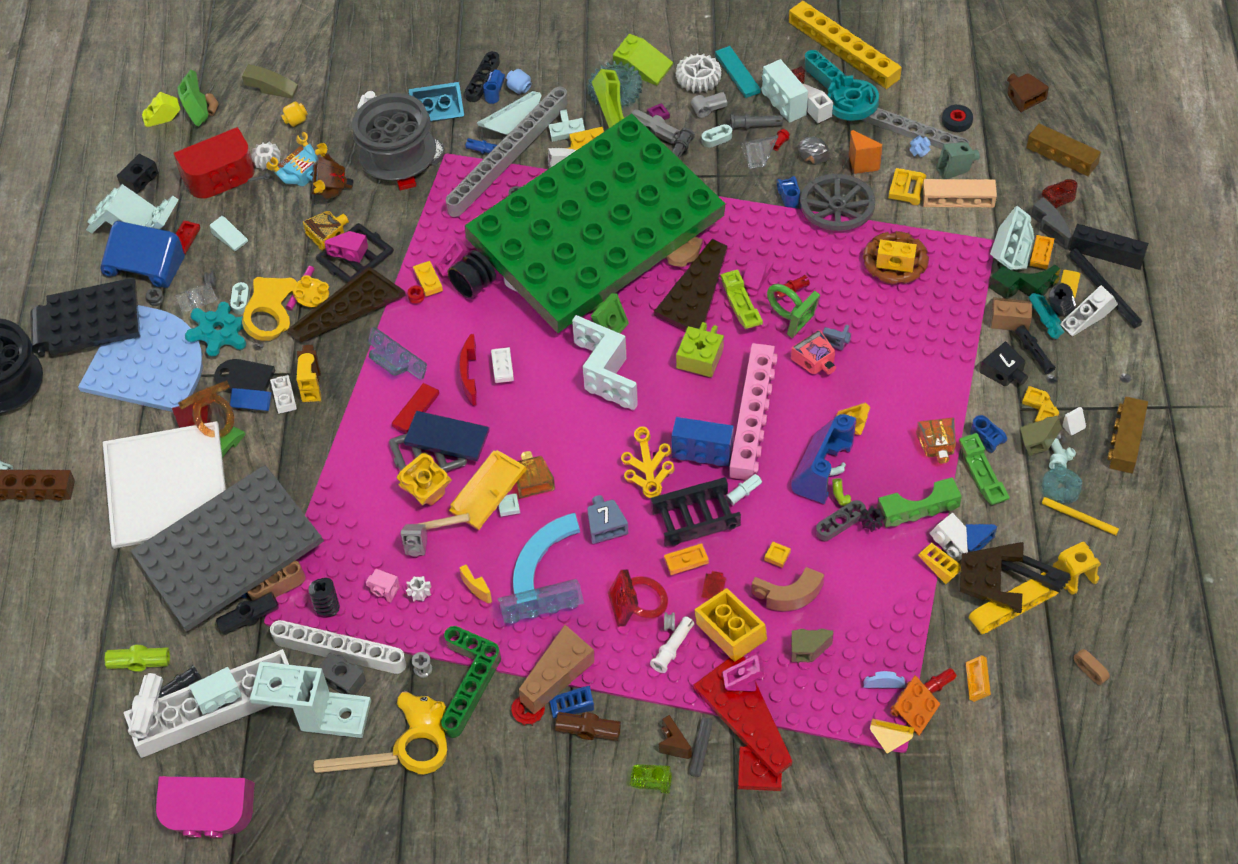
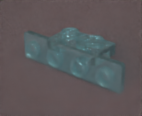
[368,327,427,380]

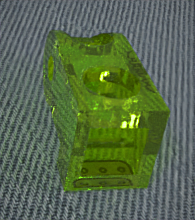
[630,764,672,793]

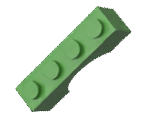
[877,477,962,528]

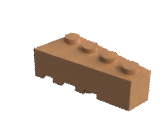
[519,625,594,714]

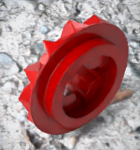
[511,696,545,725]

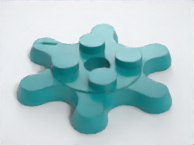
[185,302,247,356]

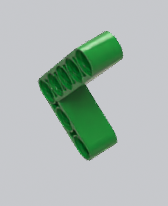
[441,626,501,738]

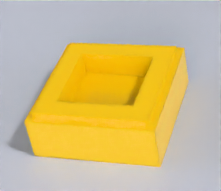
[764,542,791,568]

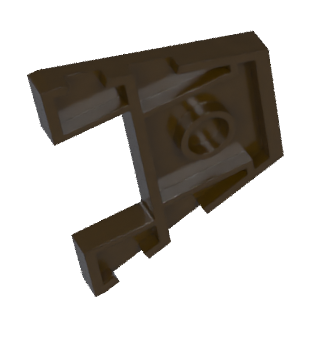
[959,542,1024,613]

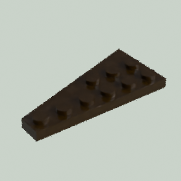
[654,239,727,331]
[287,266,406,342]

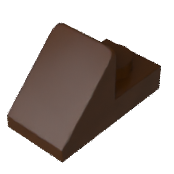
[659,715,692,759]

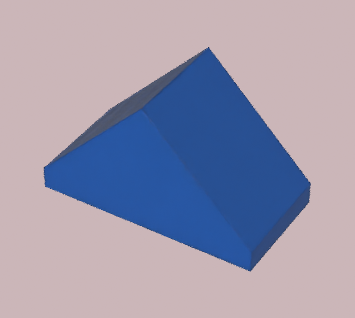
[965,524,997,552]

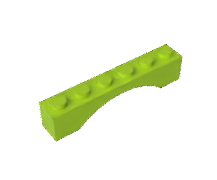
[592,69,624,128]

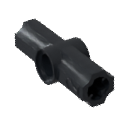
[216,592,279,635]

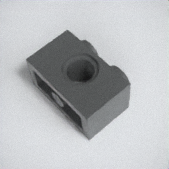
[318,653,366,695]

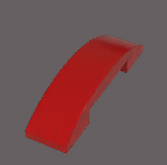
[460,334,477,406]

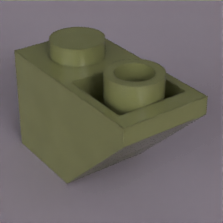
[1020,416,1062,456]
[791,629,833,662]

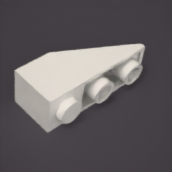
[803,84,833,123]
[1060,285,1118,336]

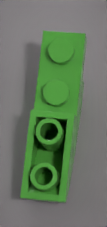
[177,70,208,127]

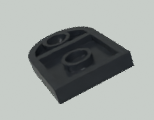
[214,359,276,394]

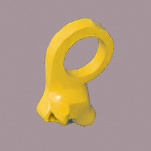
[242,277,297,341]
[393,691,447,774]

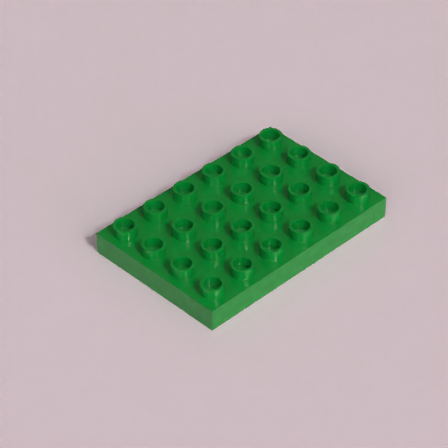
[465,113,726,333]

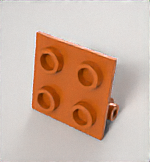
[890,675,940,736]

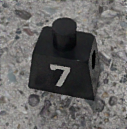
[980,341,1028,386]

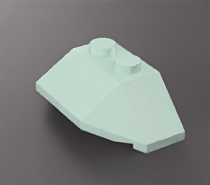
[477,91,541,135]
[990,206,1035,270]

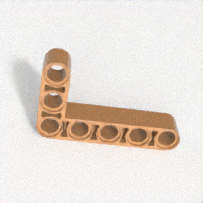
[248,561,306,601]

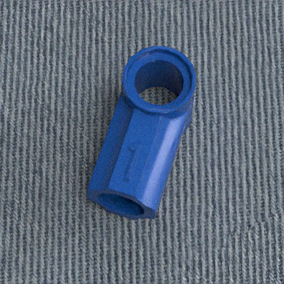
[484,70,505,104]

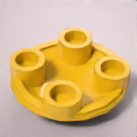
[293,275,329,307]

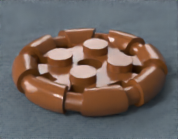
[863,231,929,284]

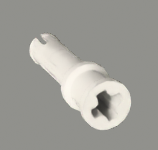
[650,616,694,673]

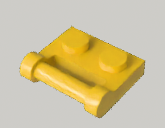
[888,168,926,205]

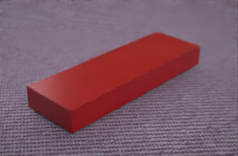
[392,383,440,434]

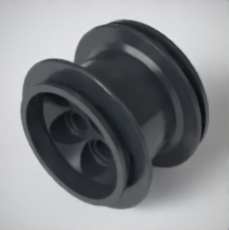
[0,318,43,413]

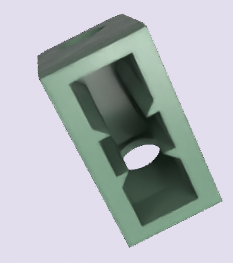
[936,142,980,179]

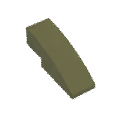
[242,64,298,98]

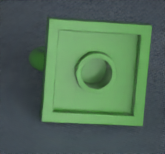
[767,284,820,338]
[572,293,629,333]

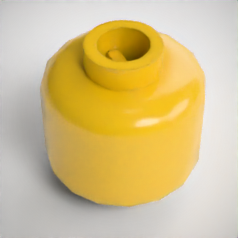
[281,101,308,127]

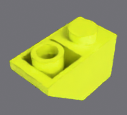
[142,92,180,127]

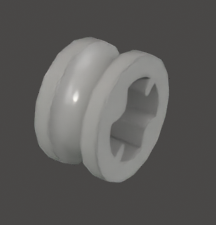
[664,612,675,631]

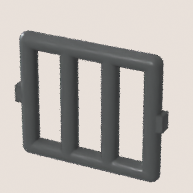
[389,434,467,472]

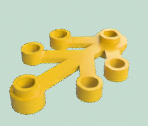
[621,427,675,498]

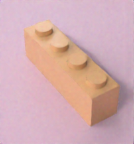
[922,179,997,207]

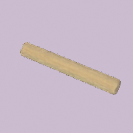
[314,752,398,773]

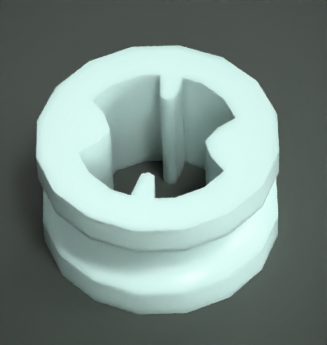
[1049,454,1068,472]

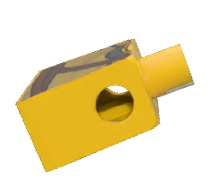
[303,211,349,251]

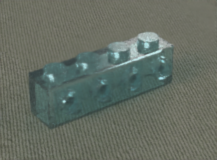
[498,579,584,623]

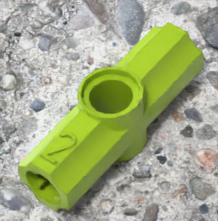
[105,645,170,672]

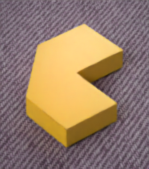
[1022,386,1059,422]

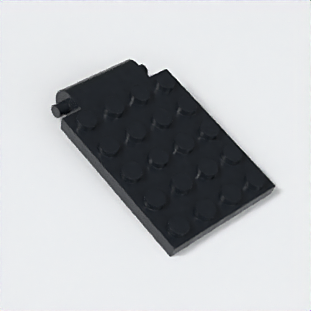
[30,278,141,357]

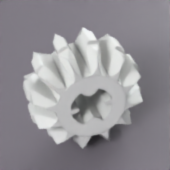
[251,141,281,171]

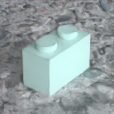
[189,667,242,715]

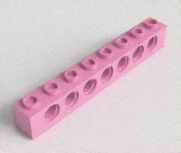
[730,343,778,480]

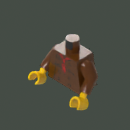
[311,143,354,200]

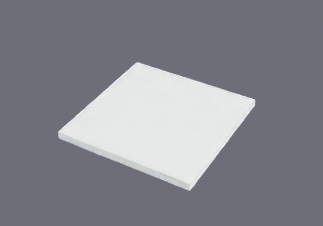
[103,421,226,549]

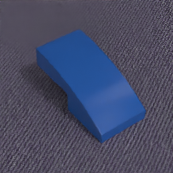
[230,388,271,411]

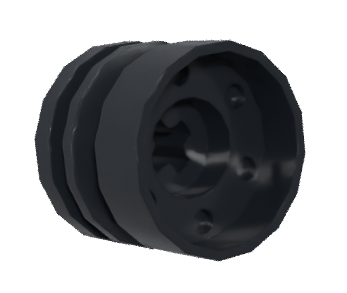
[447,250,496,299]

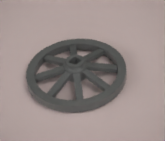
[800,174,875,231]

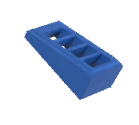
[550,686,594,718]

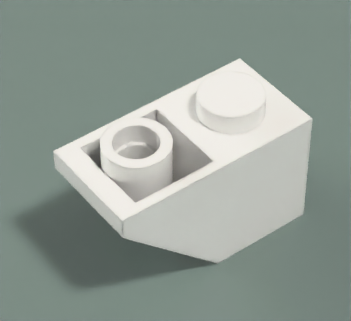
[929,513,968,562]

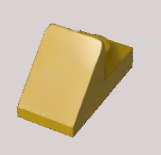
[836,402,870,435]

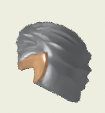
[797,137,830,164]

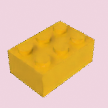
[694,588,767,662]

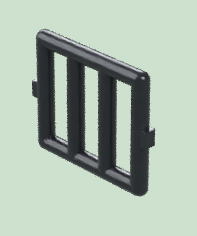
[316,223,394,283]

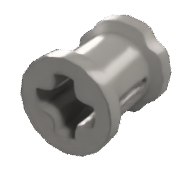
[412,652,433,678]

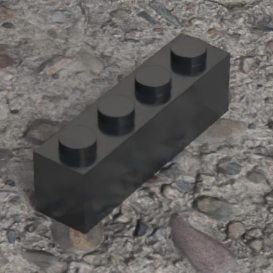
[1069,224,1149,270]

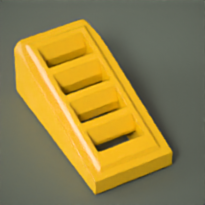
[918,543,961,585]

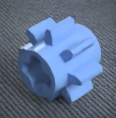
[910,135,931,157]

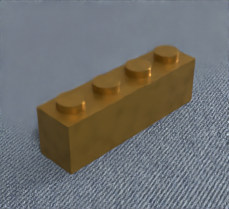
[1026,123,1101,177]
[1107,396,1148,474]

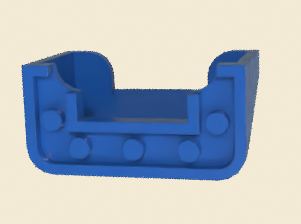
[100,221,185,288]
[791,414,856,504]

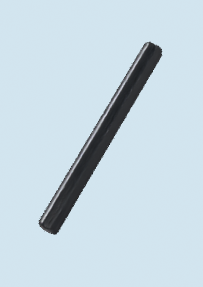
[1069,248,1142,328]

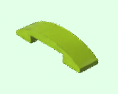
[721,269,763,329]

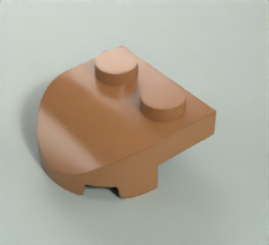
[664,237,703,267]

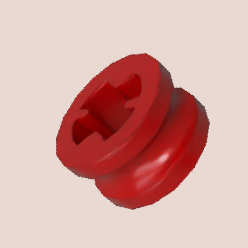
[407,285,425,304]

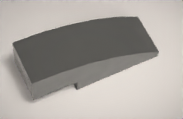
[1031,197,1072,250]

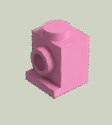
[366,569,400,603]

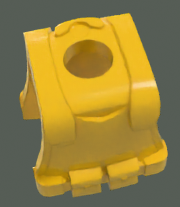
[1052,542,1101,595]

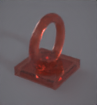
[608,569,668,627]

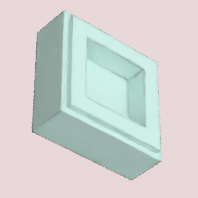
[499,494,520,517]

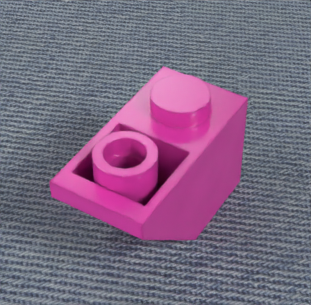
[324,231,368,263]

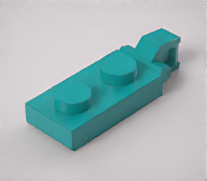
[1028,293,1064,339]

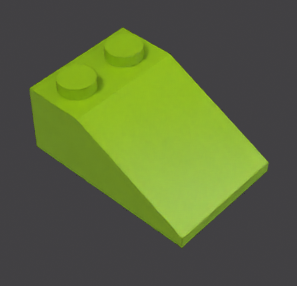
[613,34,673,86]

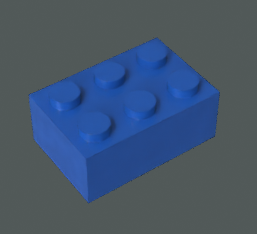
[671,417,734,467]

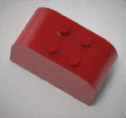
[173,127,255,199]

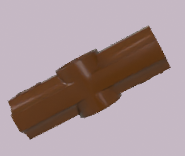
[555,712,621,741]

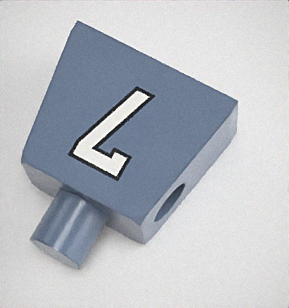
[587,495,629,544]

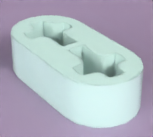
[702,124,732,148]
[230,282,250,315]

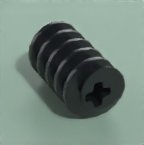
[1049,283,1076,316]
[308,578,340,616]

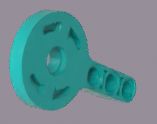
[805,50,879,121]

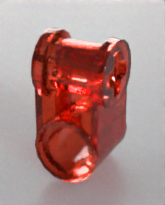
[1041,179,1078,208]

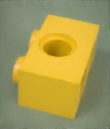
[876,239,917,272]

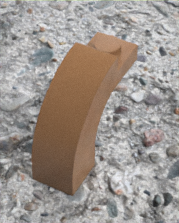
[751,567,825,611]

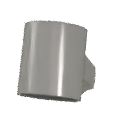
[691,92,727,118]

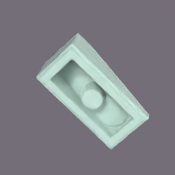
[210,216,248,251]

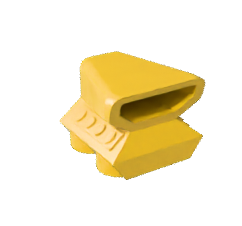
[396,453,452,505]

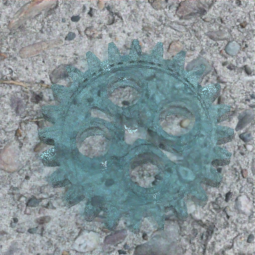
[587,61,643,109]

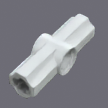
[128,673,163,739]

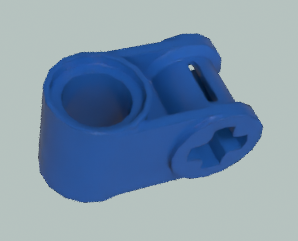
[777,176,800,208]
[970,415,1007,453]

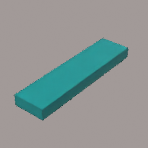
[715,46,761,98]

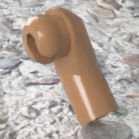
[205,93,219,116]

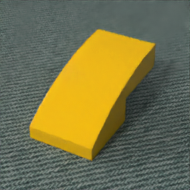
[459,564,492,604]

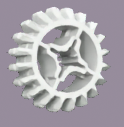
[676,53,721,93]

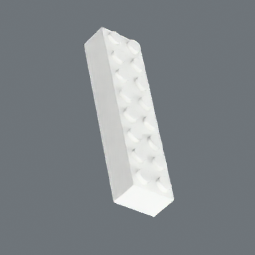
[124,649,289,758]

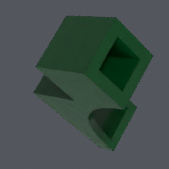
[989,265,1061,299]

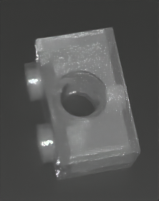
[174,282,217,313]

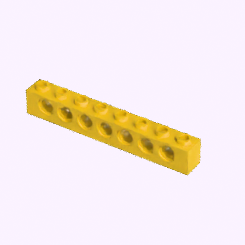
[789,1,902,89]

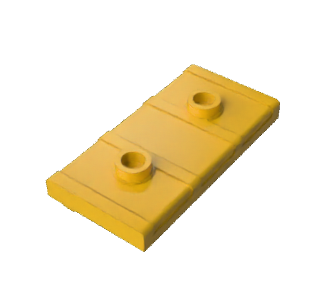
[449,450,527,530]

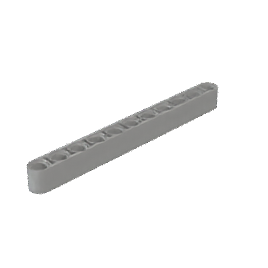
[446,87,568,217]

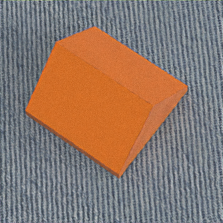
[849,130,883,174]

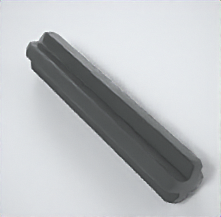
[690,717,712,777]

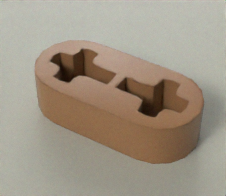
[1074,649,1110,685]

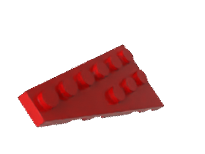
[693,656,792,777]

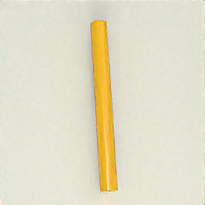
[1042,497,1119,536]

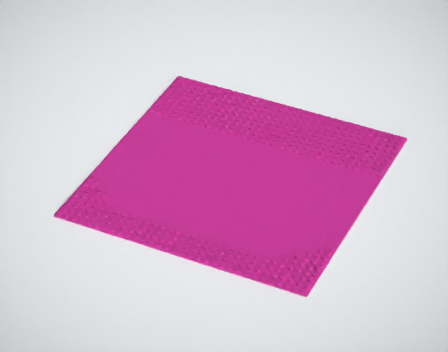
[264,153,995,753]

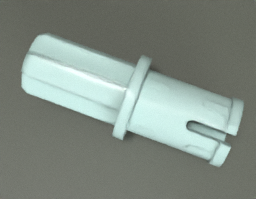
[725,474,762,505]

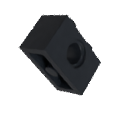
[117,154,159,194]

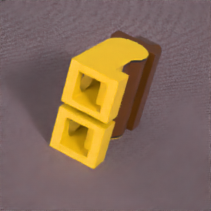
[297,345,321,402]

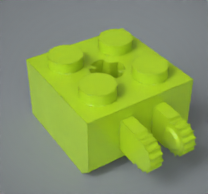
[676,322,724,377]

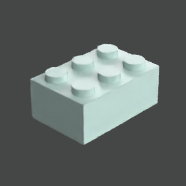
[761,59,808,123]

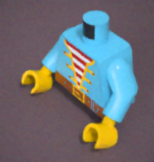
[266,132,318,186]

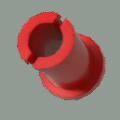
[770,129,790,151]

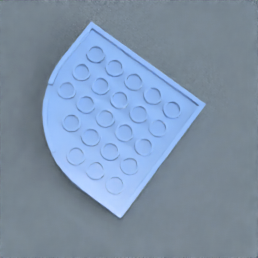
[78,305,203,412]

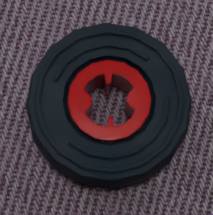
[942,104,973,132]

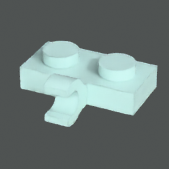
[549,109,585,142]

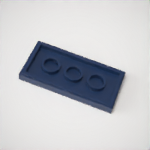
[404,411,490,462]

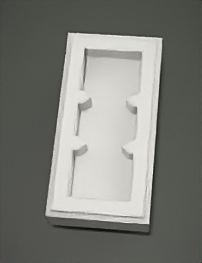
[491,347,514,383]

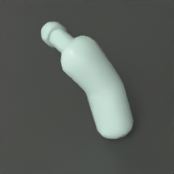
[829,462,846,476]

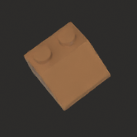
[991,297,1032,331]

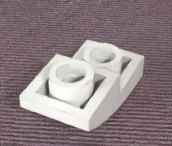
[270,375,297,414]

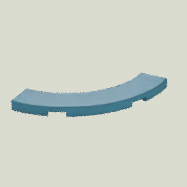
[513,513,580,600]

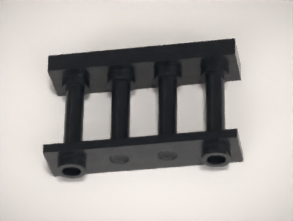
[650,477,741,547]

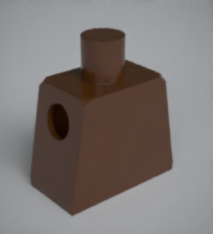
[1007,73,1049,112]

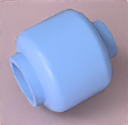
[506,69,532,94]

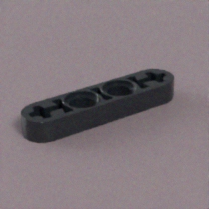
[465,51,500,102]

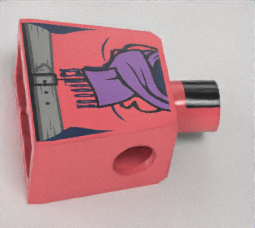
[791,330,836,375]

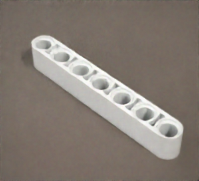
[270,620,406,674]

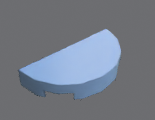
[863,671,906,688]

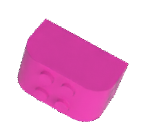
[156,776,255,838]

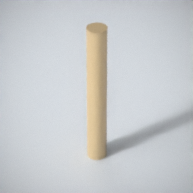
[418,513,470,530]

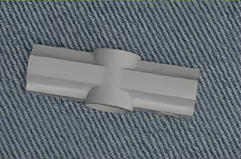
[632,109,680,144]

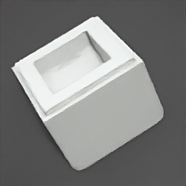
[1063,407,1086,435]

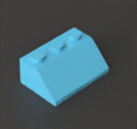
[408,82,464,121]

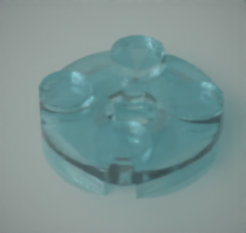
[1042,466,1082,504]

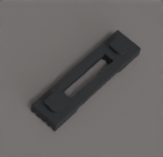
[1001,555,1071,593]

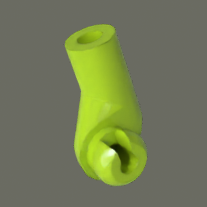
[832,478,851,507]

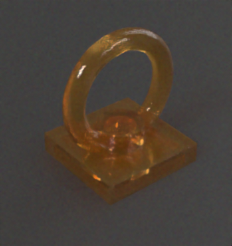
[178,380,234,438]

